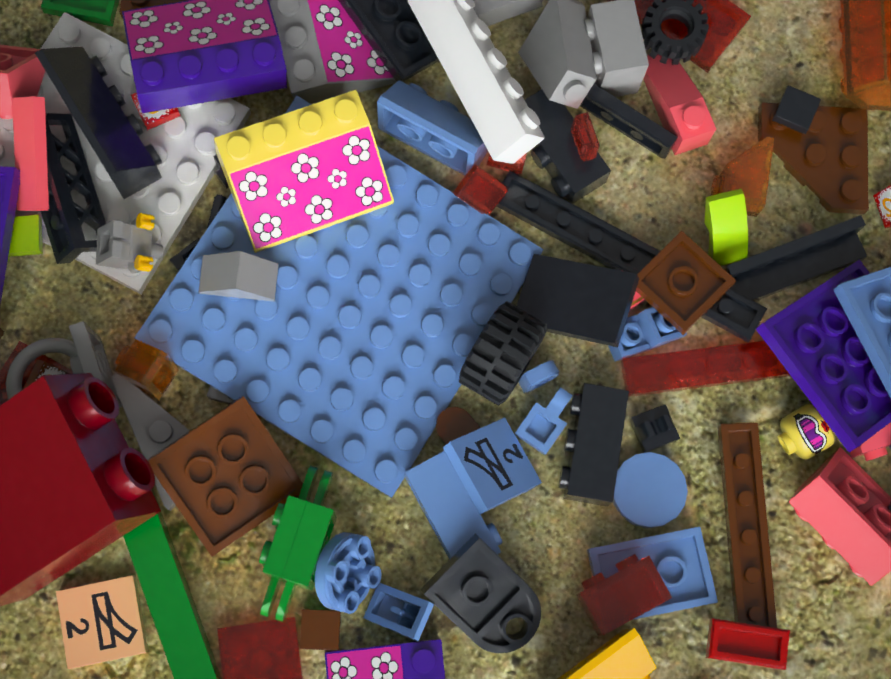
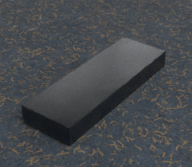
[580,84,678,159]

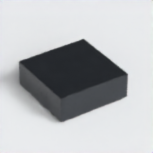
[772,85,821,134]

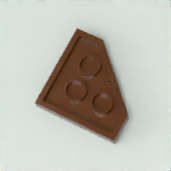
[758,102,869,215]

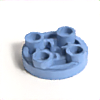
[315,532,382,614]

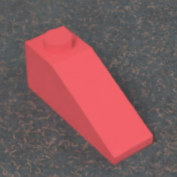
[643,54,716,155]

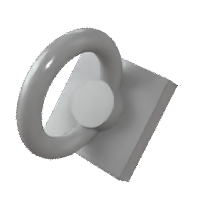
[6,321,122,407]

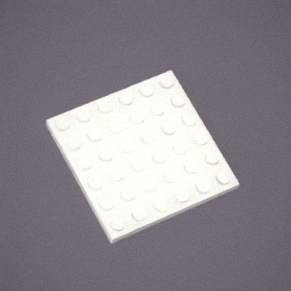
[0,12,251,295]

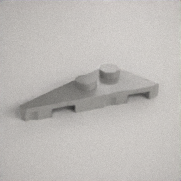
[111,371,190,511]

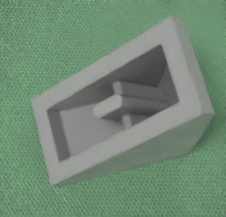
[199,251,278,302]

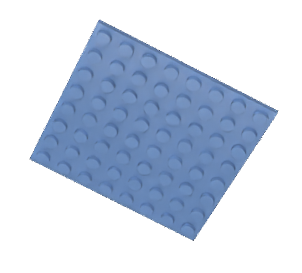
[134,96,544,498]

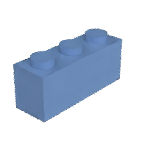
[405,451,503,560]

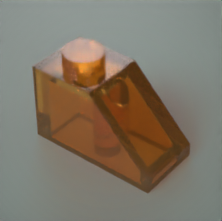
[711,137,774,217]
[114,339,179,401]

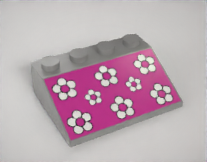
[269,0,396,104]

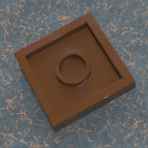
[636,231,736,335]

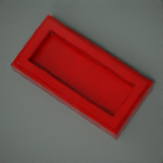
[706,618,790,670]

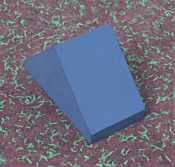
[363,583,434,642]

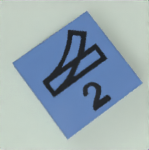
[443,417,542,515]

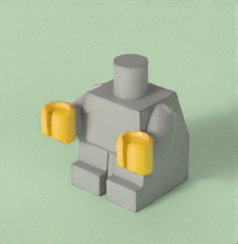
[96,213,163,273]

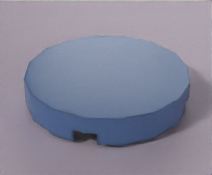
[613,452,688,529]

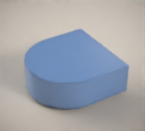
[518,360,559,393]

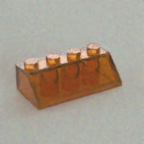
[838,0,891,111]

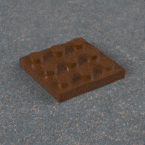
[147,395,303,557]

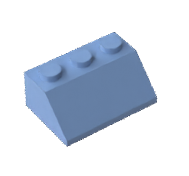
[377,80,488,179]

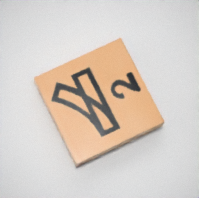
[56,575,148,669]

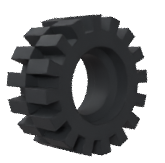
[641,0,709,65]

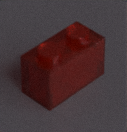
[576,554,672,636]

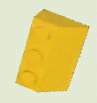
[557,628,656,679]

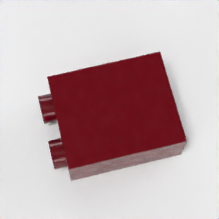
[0,373,161,606]

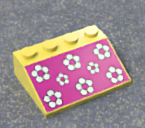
[214,90,394,253]

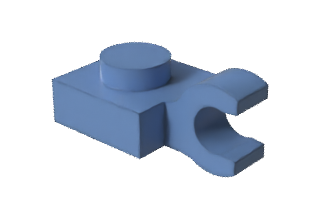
[514,387,573,455]

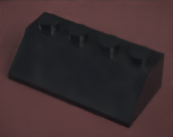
[35,46,162,199]

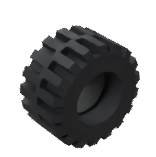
[459,301,547,406]

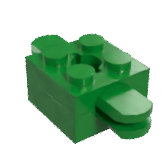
[259,466,337,622]

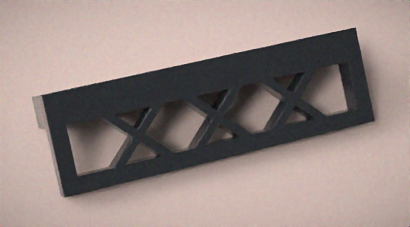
[41,113,106,264]
[724,215,867,301]

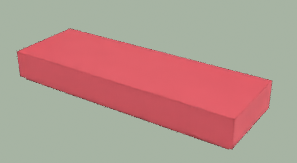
[12,96,49,211]

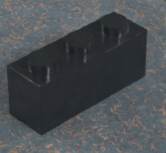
[525,89,611,204]
[558,383,629,507]

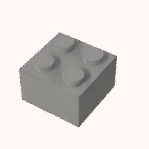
[584,0,649,97]

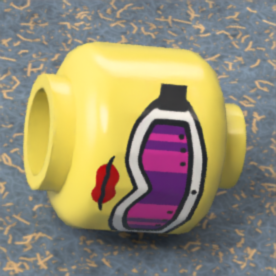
[777,404,834,460]

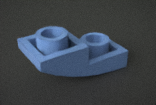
[608,307,687,362]

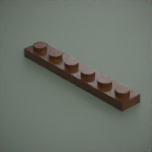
[718,423,777,628]

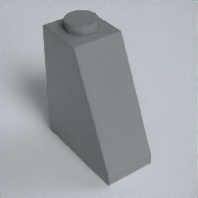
[518,0,597,109]

